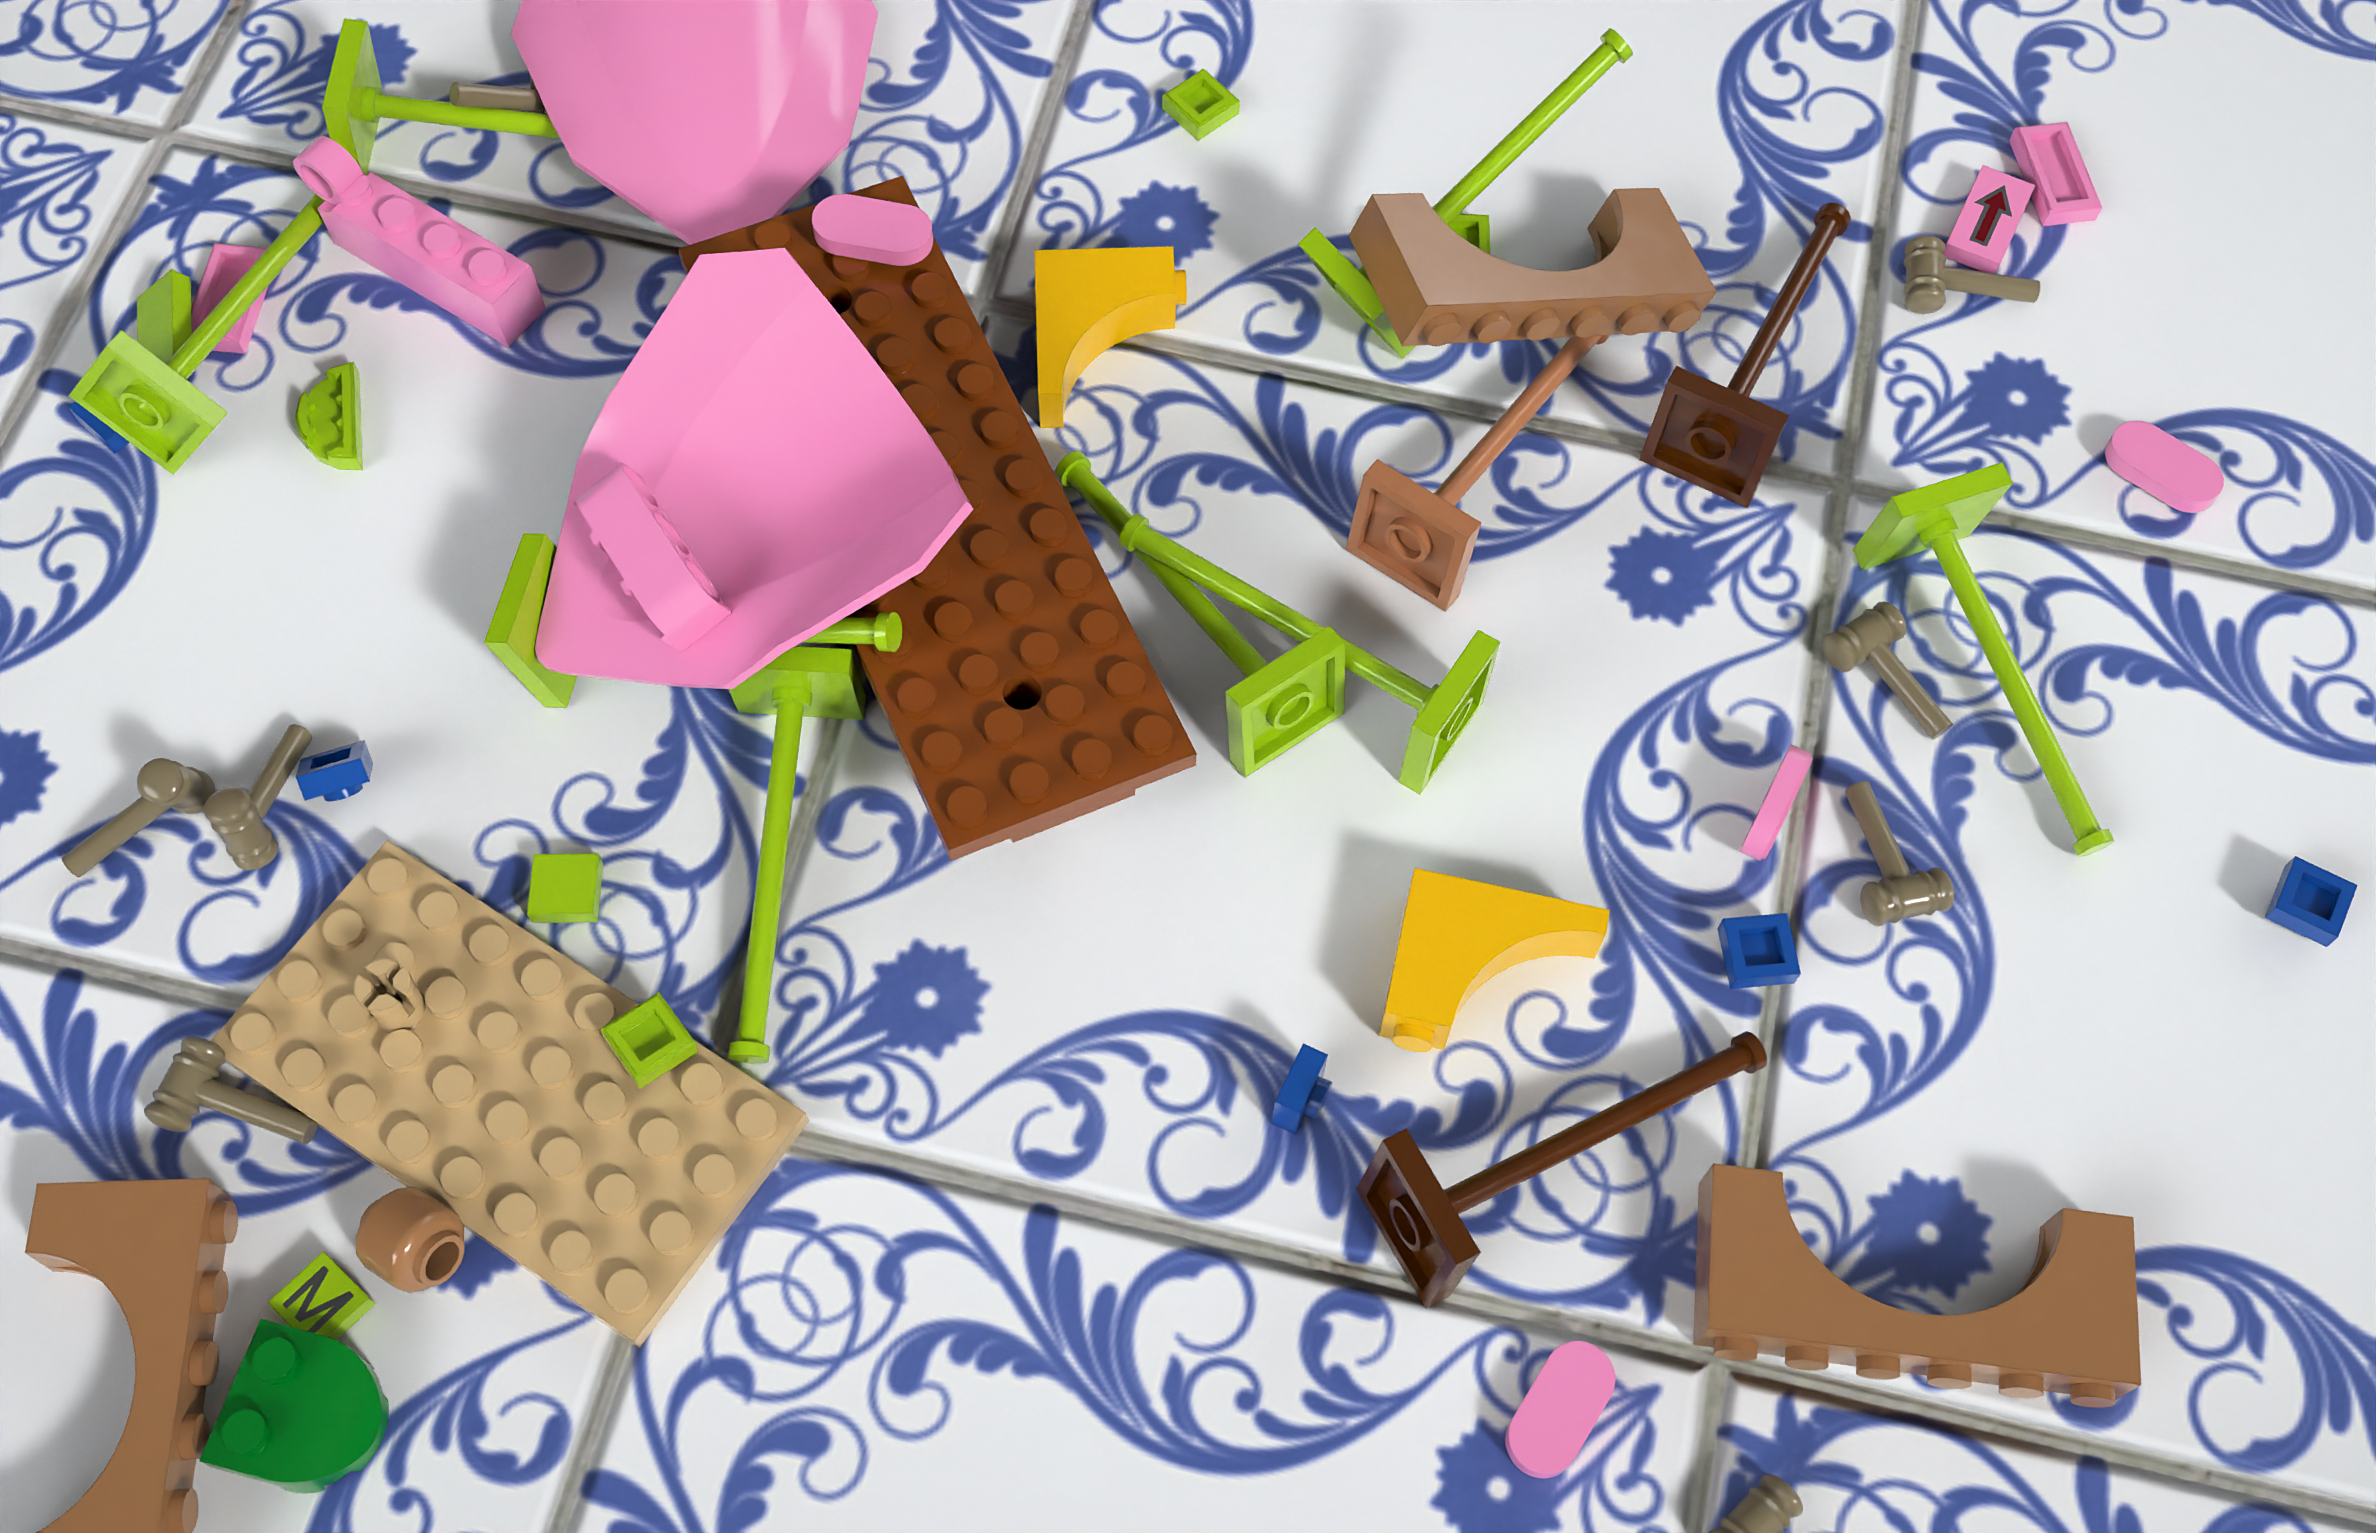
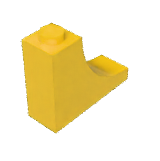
[1034,246,1187,428]
[1379,868,1610,1052]

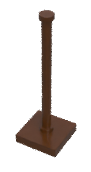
[1639,203,1851,508]
[1356,1031,1767,1309]

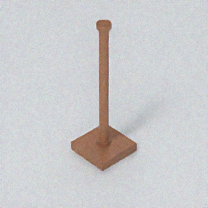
[1345,335,1611,612]

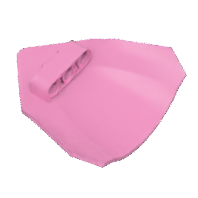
[511,0,879,245]
[535,247,973,689]

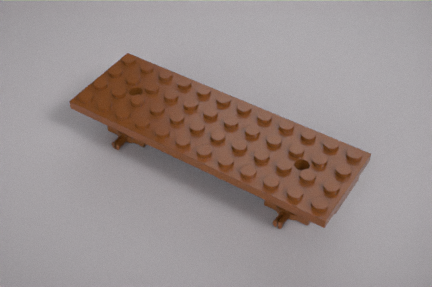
[678,176,1197,862]

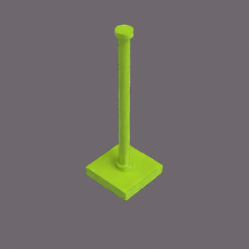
[322,18,560,174]
[1298,28,1633,359]
[69,194,325,475]
[1055,451,1345,777]
[1852,462,2115,857]
[1118,513,1500,795]
[484,533,902,708]
[728,646,866,1064]

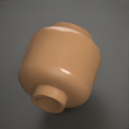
[356,1187,465,1293]

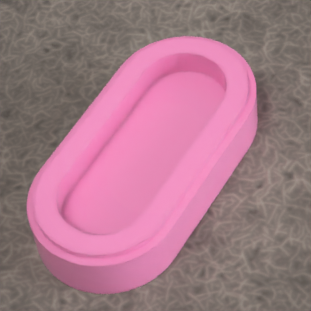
[812,194,933,266]
[2105,421,2224,513]
[1739,744,1813,861]
[1505,1341,1615,1478]

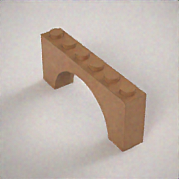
[1349,188,1717,346]
[1693,1163,2141,1408]
[25,1178,238,1533]

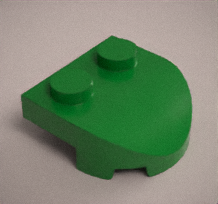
[199,1319,389,1493]

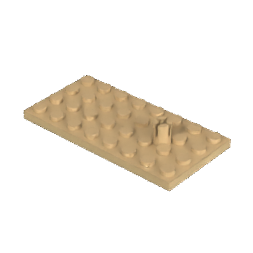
[211,840,809,1348]

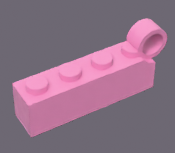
[293,136,546,348]

